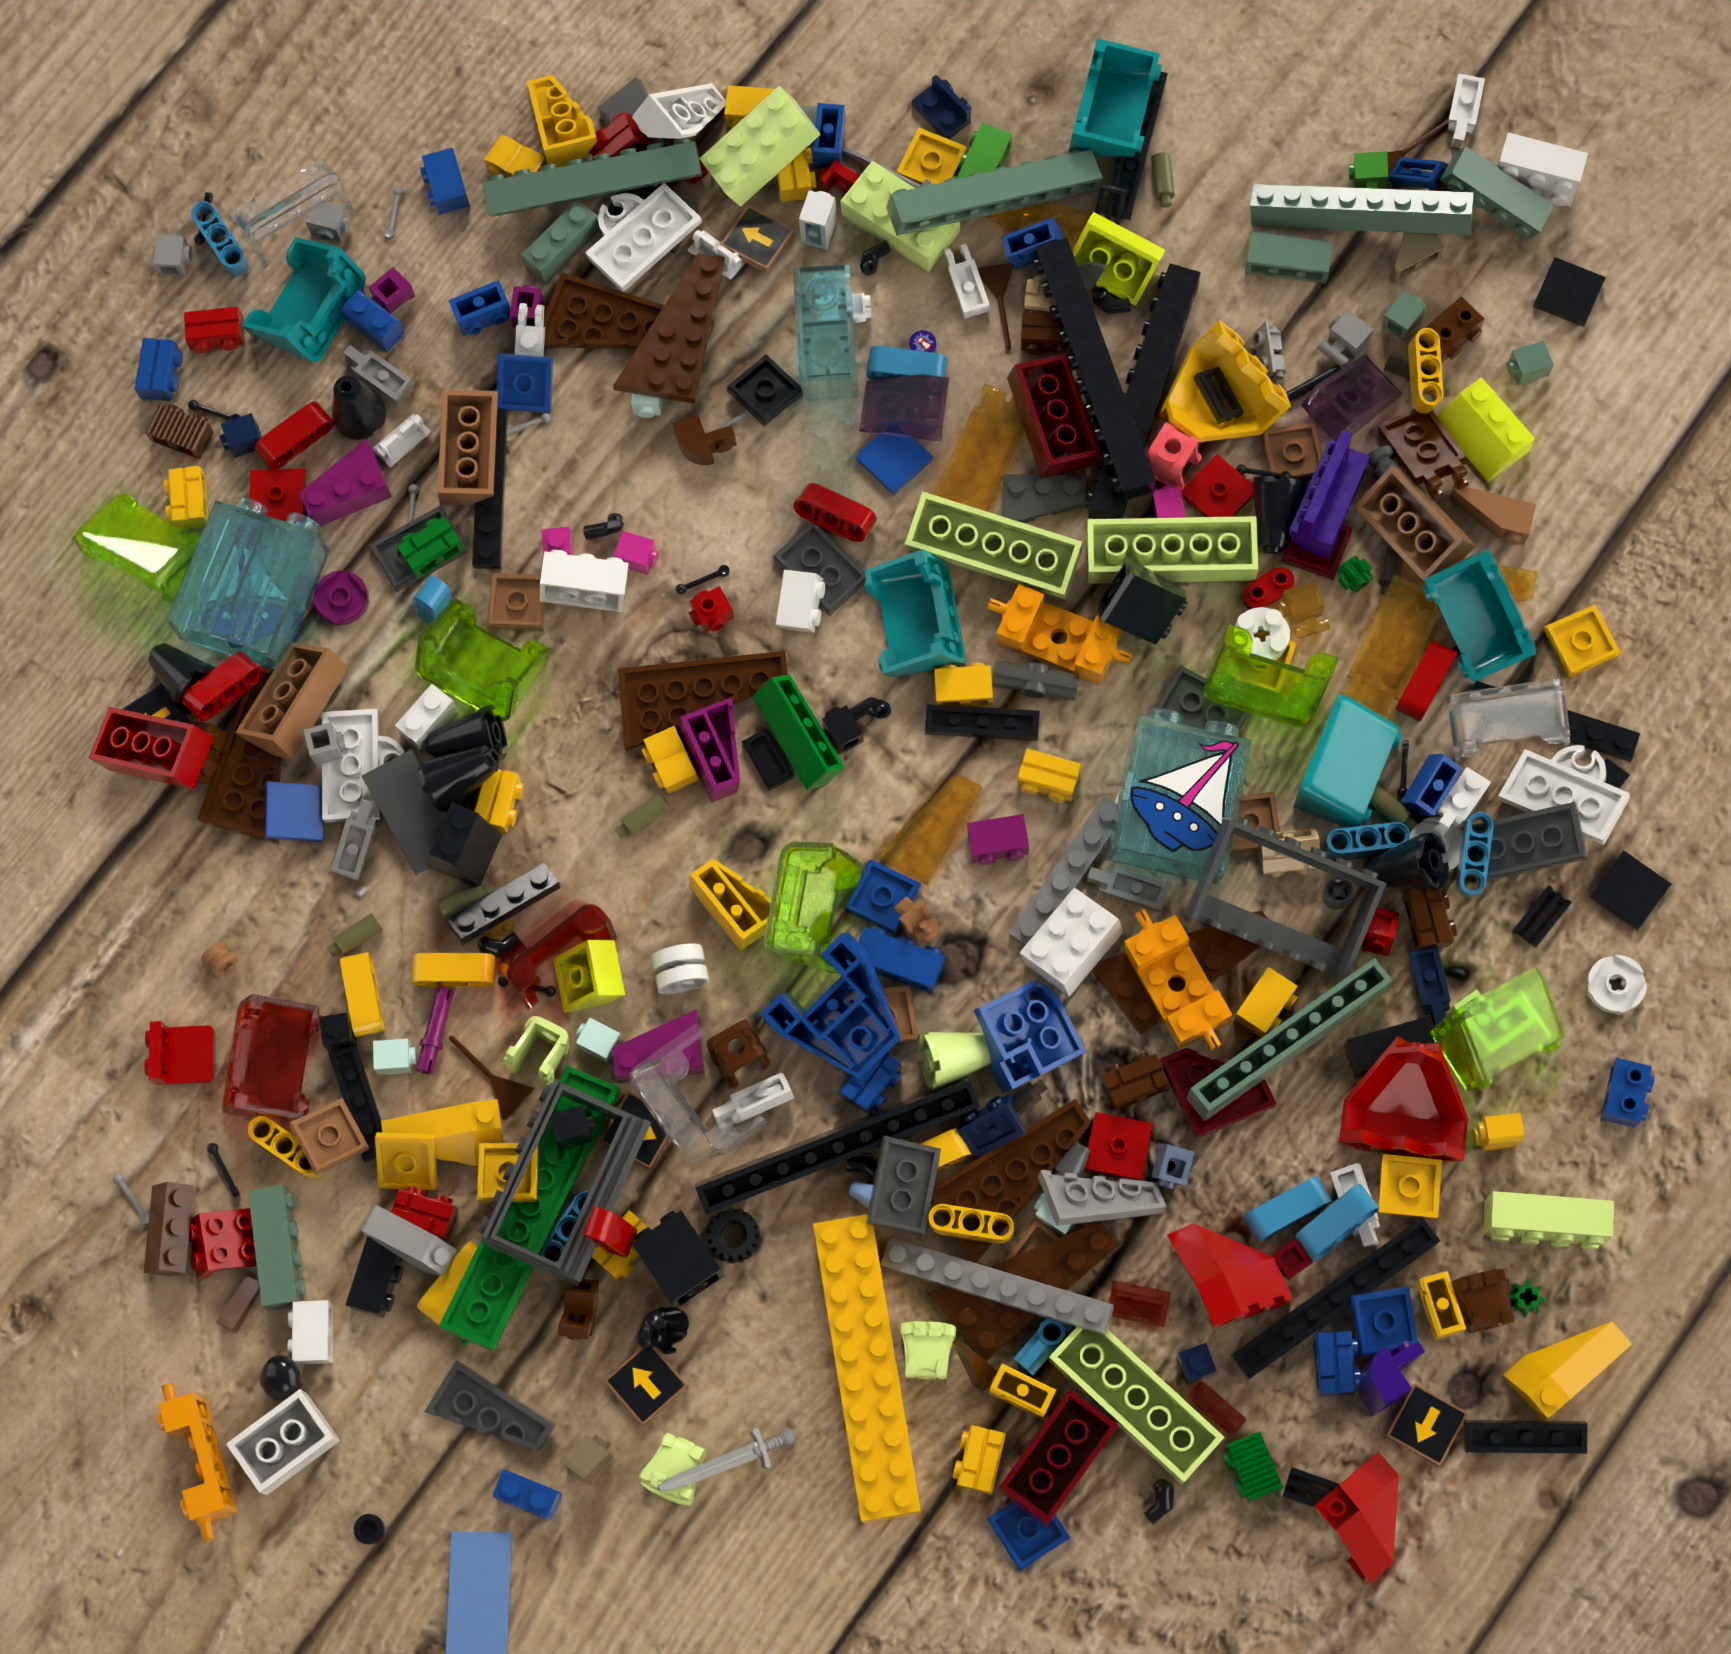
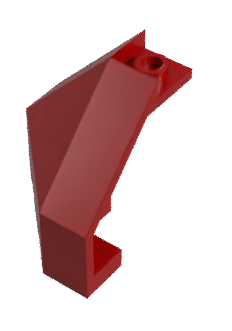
[1339,1036,1469,1163]
[1167,1223,1293,1330]
[1314,1451,1399,1585]

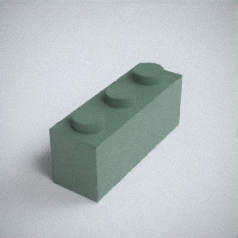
[522,199,600,285]
[1245,231,1333,284]

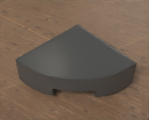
[1078,262,1107,290]

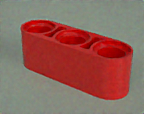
[254,401,334,469]
[793,483,877,542]
[1395,640,1458,722]
[182,651,263,722]
[582,1206,638,1258]

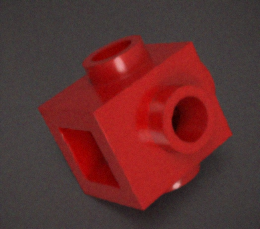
[688,586,734,633]

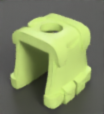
[503,1016,570,1089]
[900,1321,956,1380]
[639,1433,706,1506]

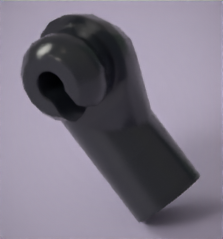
[1093,287,1131,314]
[849,697,891,721]
[1143,1478,1174,1525]

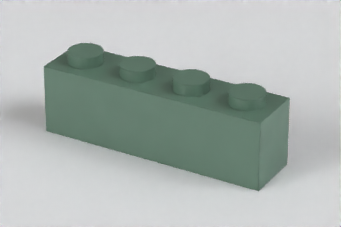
[1440,146,1554,239]
[248,1185,306,1310]

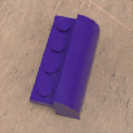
[1289,430,1370,559]
[1358,1341,1425,1416]

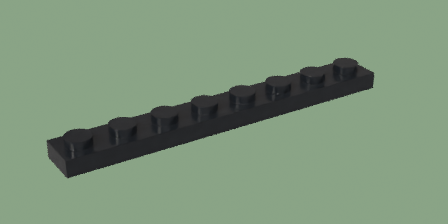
[1231,1217,1440,1380]

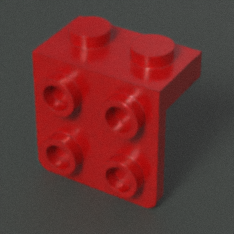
[144,1021,215,1085]
[189,1208,257,1279]

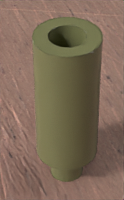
[1151,152,1175,208]
[1369,784,1418,831]
[614,793,669,838]
[438,885,496,919]
[327,913,383,957]

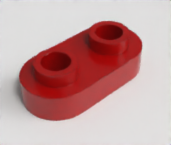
[1242,567,1295,609]

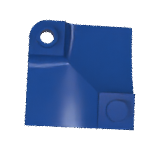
[973,981,1086,1093]

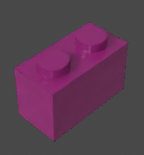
[967,814,1029,865]

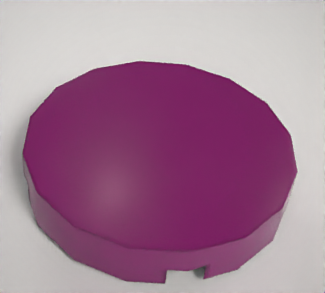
[313,571,369,625]

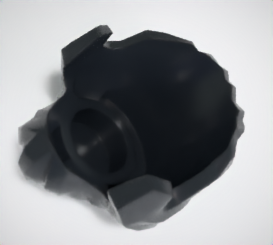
[638,1307,690,1354]

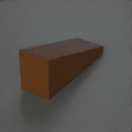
[216,1275,260,1333]
[952,1338,998,1391]

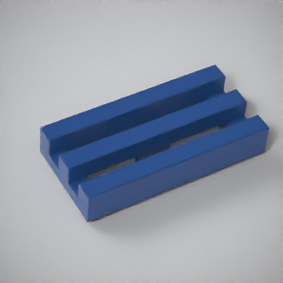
[1388,157,1447,189]

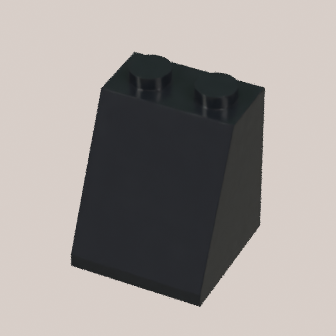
[1098,557,1188,645]
[427,802,502,887]
[632,1210,724,1308]

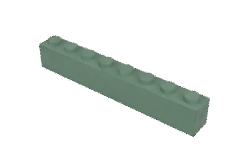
[482,138,702,217]
[886,150,1103,236]
[1250,184,1474,235]
[1187,958,1393,1121]

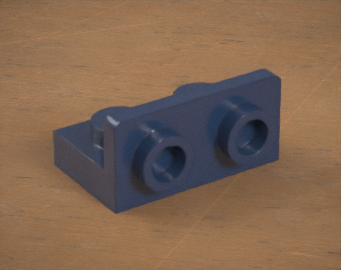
[912,75,971,140]
[957,1094,1026,1159]

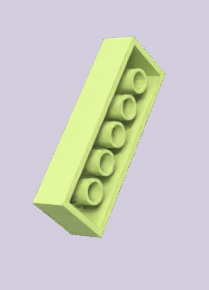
[905,491,1083,600]
[1086,516,1258,584]
[1049,1327,1225,1485]

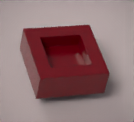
[1271,1238,1313,1281]

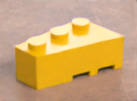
[689,859,788,951]

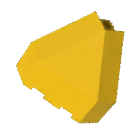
[1159,320,1291,442]

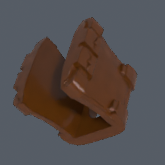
[707,1019,771,1088]
[1451,1269,1514,1333]

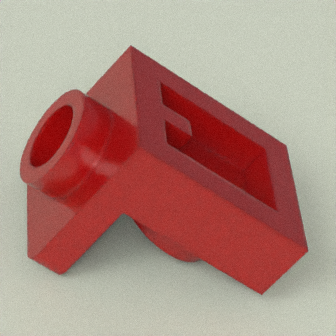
[819,160,860,193]
[1361,908,1399,956]

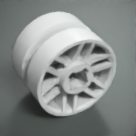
[651,944,710,995]

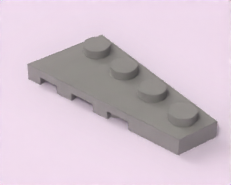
[1038,1170,1166,1226]

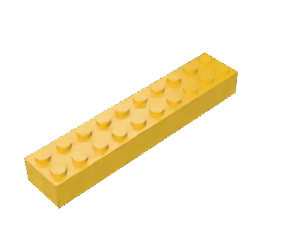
[813,1214,922,1524]

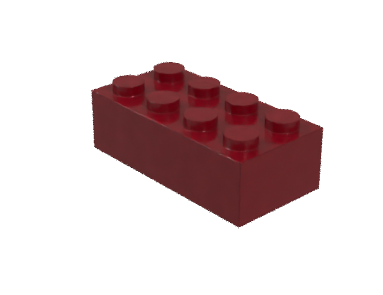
[1007,353,1101,478]
[998,1389,1119,1528]

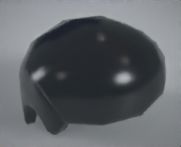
[260,1355,303,1400]

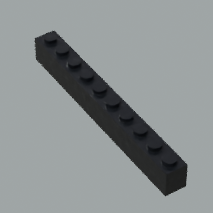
[1032,238,1156,502]
[1085,263,1201,519]
[694,1077,980,1215]

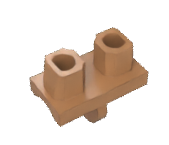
[894,897,940,946]

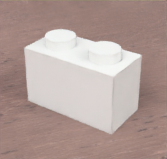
[799,190,837,250]
[776,570,825,633]
[395,684,458,752]
[288,1300,334,1365]

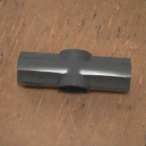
[992,660,1079,701]

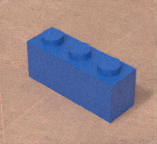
[858,927,945,994]

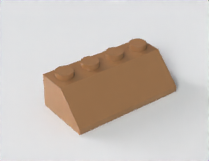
[438,390,498,506]
[1354,465,1476,582]
[235,642,348,760]

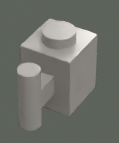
[1317,310,1374,368]

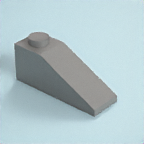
[359,1205,457,1276]

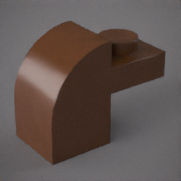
[672,415,737,465]
[558,1279,599,1340]

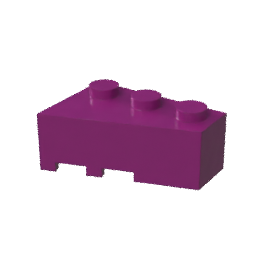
[299,438,392,528]
[678,698,740,803]
[612,1010,705,1083]

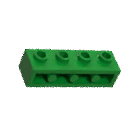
[752,674,845,790]

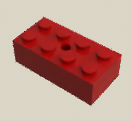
[89,707,214,790]

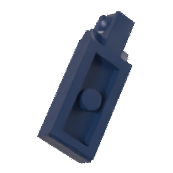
[1408,946,1451,1029]

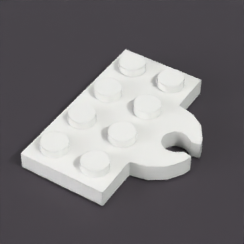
[585,183,702,292]
[322,709,405,823]
[1498,745,1630,845]

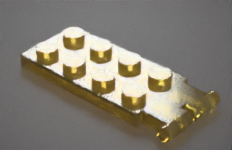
[933,384,1025,512]
[1339,575,1440,720]

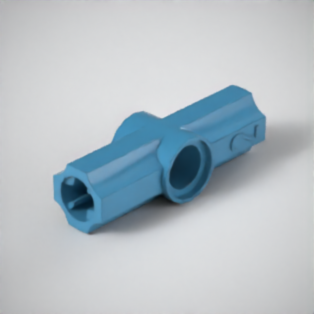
[1013,1291,1075,1376]

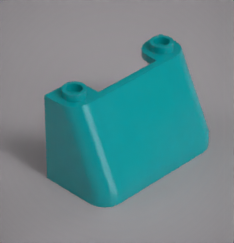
[1068,38,1163,157]
[242,237,366,362]
[1422,547,1536,683]
[864,549,966,677]
[1293,693,1403,828]

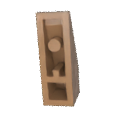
[1449,484,1536,545]

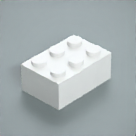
[1497,133,1588,207]
[540,550,628,612]
[1020,888,1123,997]
[226,1389,340,1495]

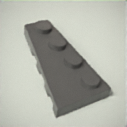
[424,1361,556,1451]

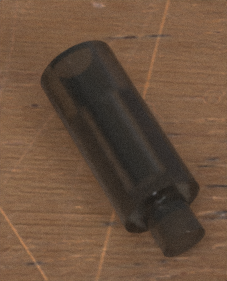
[1378,543,1404,596]
[1011,1079,1048,1117]

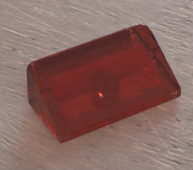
[1108,1280,1171,1327]
[1187,1381,1246,1436]

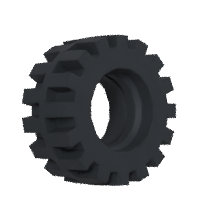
[706,1208,760,1264]

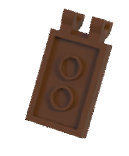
[1378,409,1469,501]

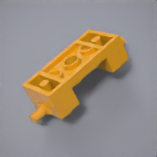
[987,584,1132,685]
[1123,909,1232,1051]
[157,1383,238,1542]

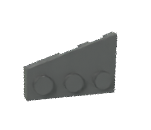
[1002,474,1086,523]

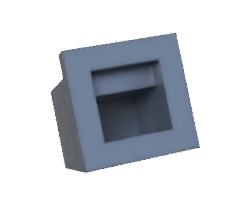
[1151,1142,1195,1189]

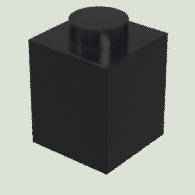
[822,705,864,755]
[319,1012,357,1052]
[550,1105,596,1150]

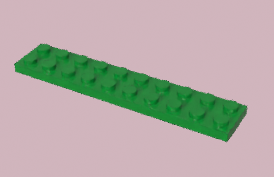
[439,1066,620,1352]

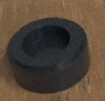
[354,1514,385,1545]

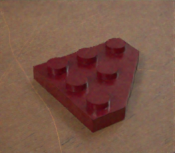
[1160,1048,1277,1139]

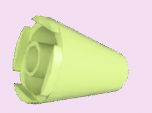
[917,1032,991,1090]

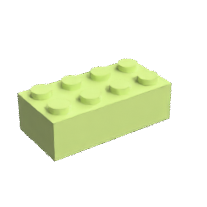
[699,86,821,207]
[840,161,960,272]
[1483,1191,1614,1250]

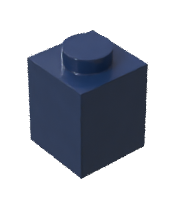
[219,413,262,458]
[1176,1343,1217,1385]

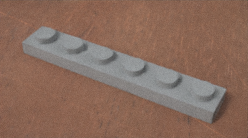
[1009,796,1127,946]

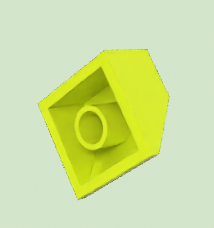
[553,940,625,1013]

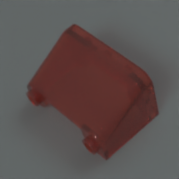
[497,899,617,1010]
[222,994,322,1121]

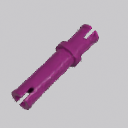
[415,987,454,1075]

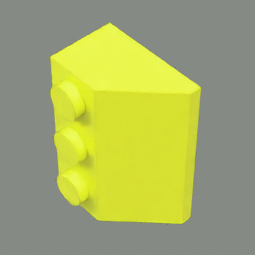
[1072,212,1165,306]
[1437,377,1535,483]

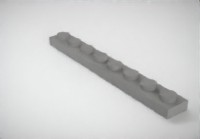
[881,1237,1114,1335]

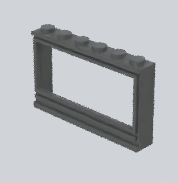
[1183,815,1386,979]
[478,1078,651,1287]

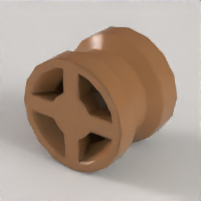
[201,941,238,977]

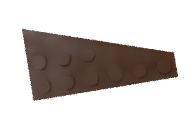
[613,253,725,404]
[543,273,715,348]
[618,651,788,752]
[197,665,281,845]
[1091,910,1268,1035]
[932,1098,1091,1263]
[927,1221,1120,1362]

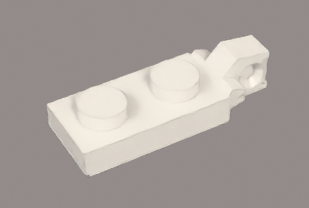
[1448,74,1485,149]
[1434,767,1491,836]
[712,1073,794,1129]
[1330,1163,1380,1248]

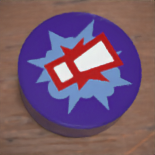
[909,330,936,353]

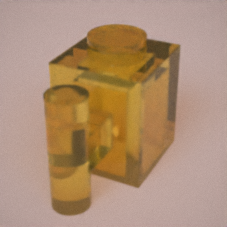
[1279,581,1330,639]

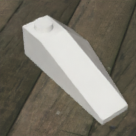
[632,83,726,139]

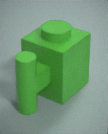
[1349,151,1388,189]

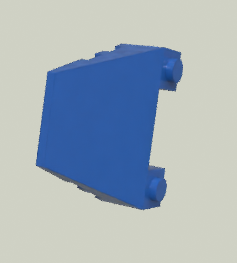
[760,932,902,1079]

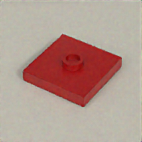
[1181,454,1254,517]
[249,468,306,525]
[1084,1112,1153,1181]

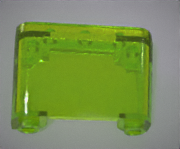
[72,492,210,606]
[415,598,550,721]
[1204,624,1338,728]
[764,842,863,974]
[1429,967,1565,1092]

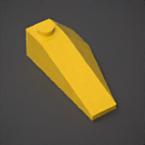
[527,75,597,168]
[381,1099,503,1167]
[1502,1321,1632,1421]

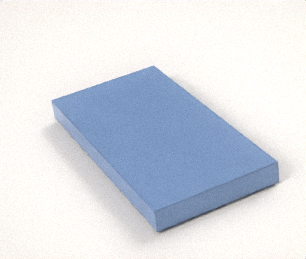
[446,1532,513,1654]

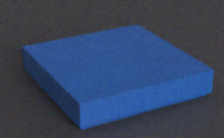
[496,353,553,413]
[855,420,933,496]
[264,781,323,842]
[844,859,921,935]
[1349,1286,1418,1356]
[987,1503,1070,1571]

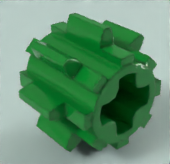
[1337,556,1374,593]
[1509,1279,1546,1318]

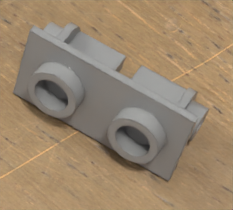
[1252,321,1286,381]

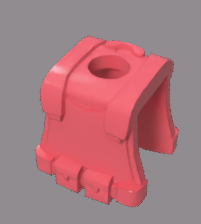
[1146,422,1202,490]

